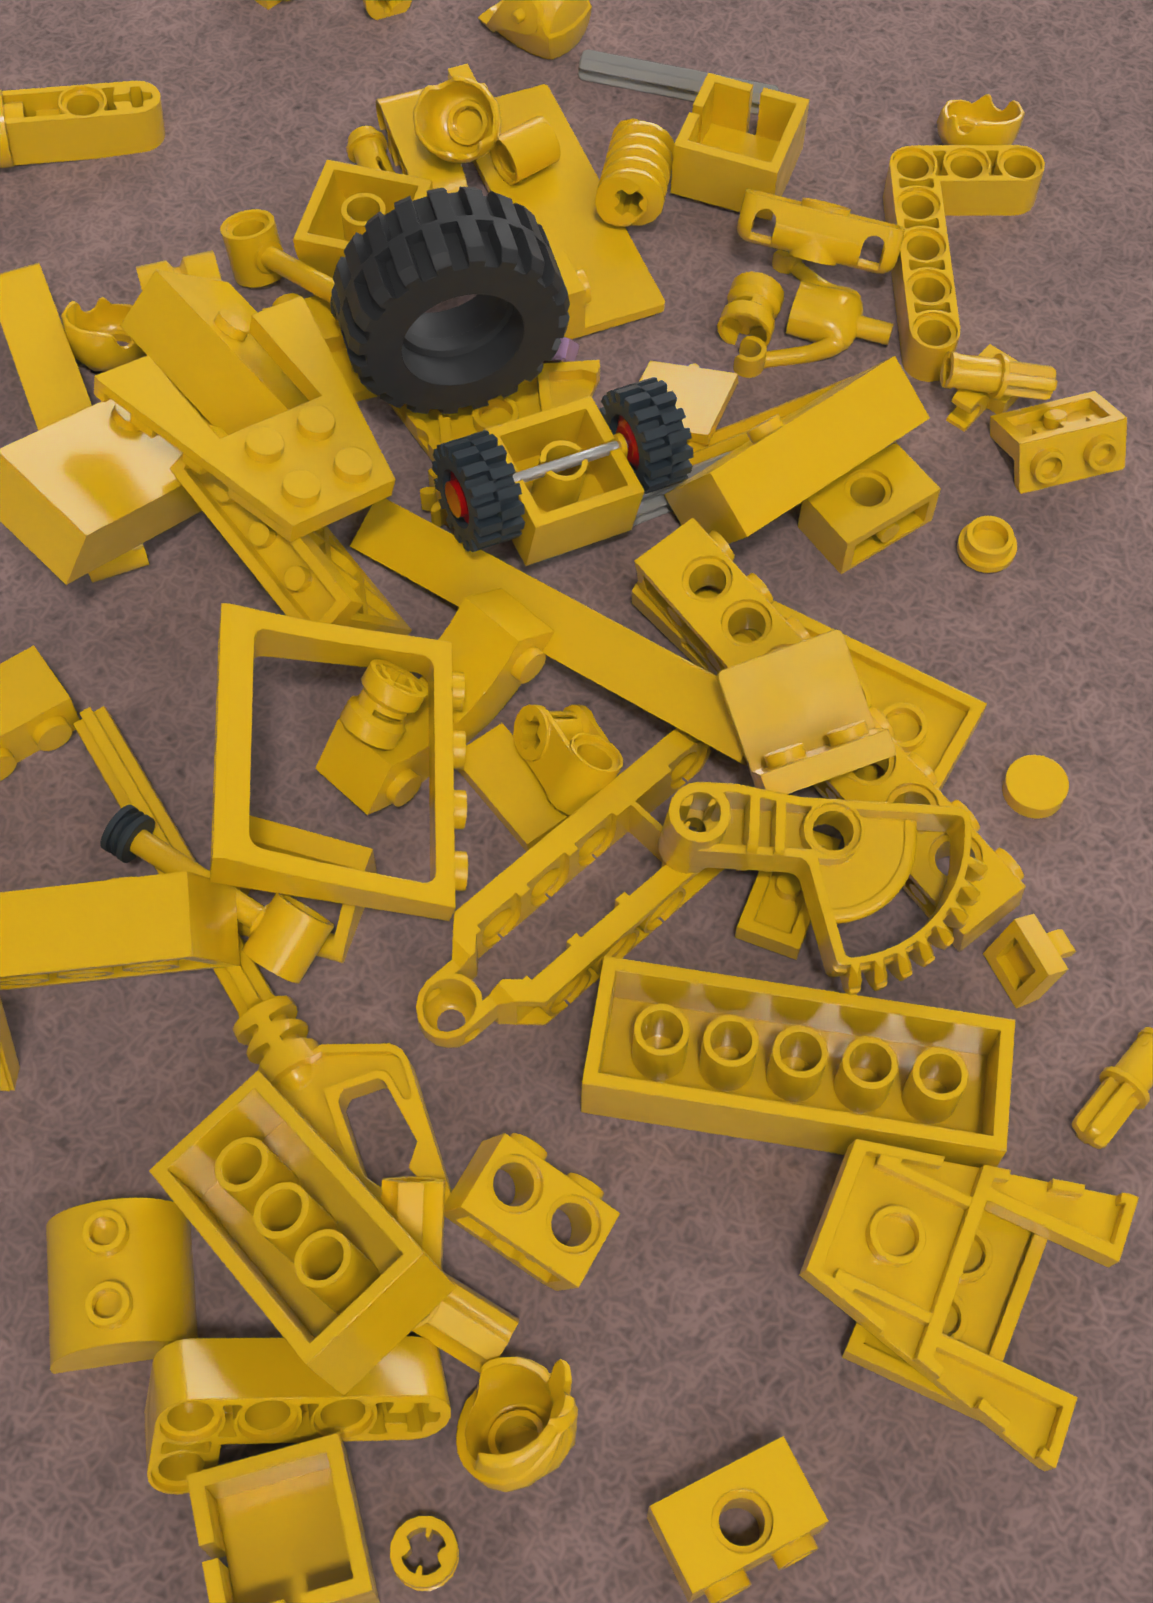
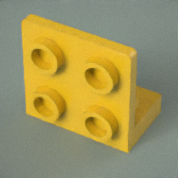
[717,630,897,794]

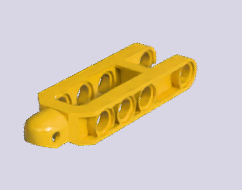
[416,728,725,1048]

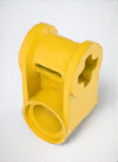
[513,704,623,816]

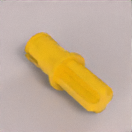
[940,351,1058,400]
[1072,1027,1153,1149]

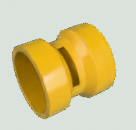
[717,271,784,347]
[339,659,428,750]

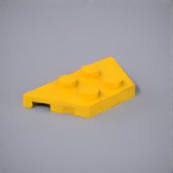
[390,360,600,461]

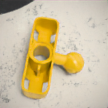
[737,189,905,274]

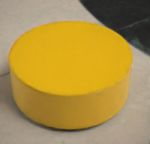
[1002,755,1069,819]

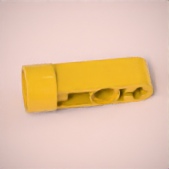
[0,81,165,168]

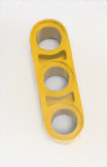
[375,88,468,193]

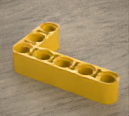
[883,145,1045,382]

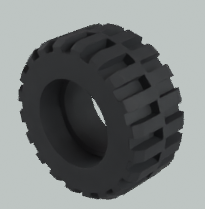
[331,186,570,415]

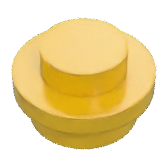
[957,516,1017,573]

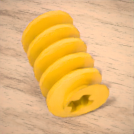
[595,118,674,227]

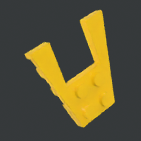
[94,296,396,542]
[799,1139,1139,1471]

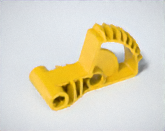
[658,782,988,995]

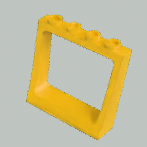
[210,603,468,921]

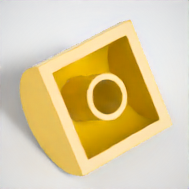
[293,159,433,278]
[46,1198,198,1374]

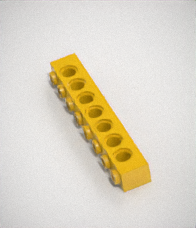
[634,518,1026,952]

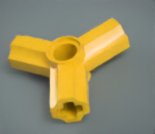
[381,1176,519,1373]

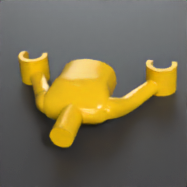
[733,250,894,378]

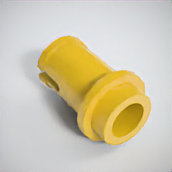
[346,126,396,173]

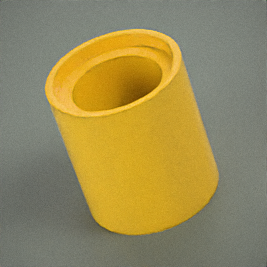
[489,116,561,185]

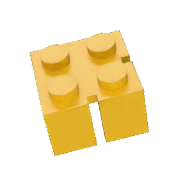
[670,73,810,221]
[186,1433,380,1603]

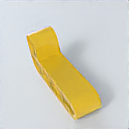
[144,1336,451,1495]

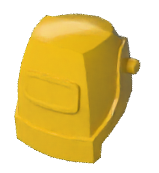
[478,0,592,60]

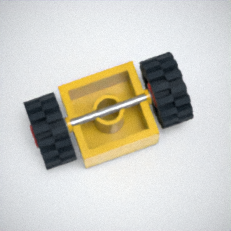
[432,377,694,566]

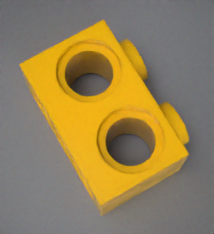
[444,1133,620,1291]

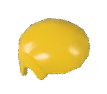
[413,76,502,164]
[937,94,1025,145]
[61,297,147,372]

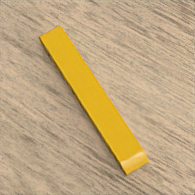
[0,262,149,583]

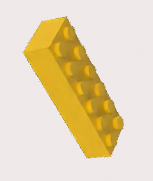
[581,956,1015,1168]

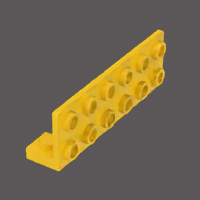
[448,63,665,340]

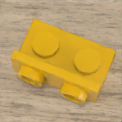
[990,391,1127,494]

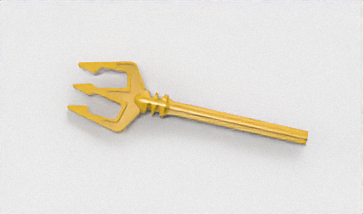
[73,706,452,1203]

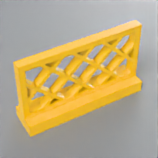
[169,424,412,635]

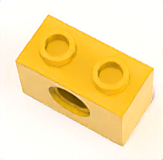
[798,442,941,574]
[647,1436,829,1603]

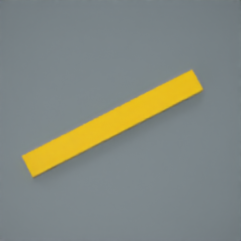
[350,498,747,766]

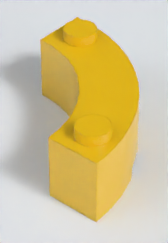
[315,588,554,815]

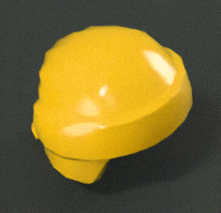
[456,1356,578,1492]

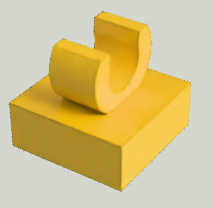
[983,914,1076,1008]

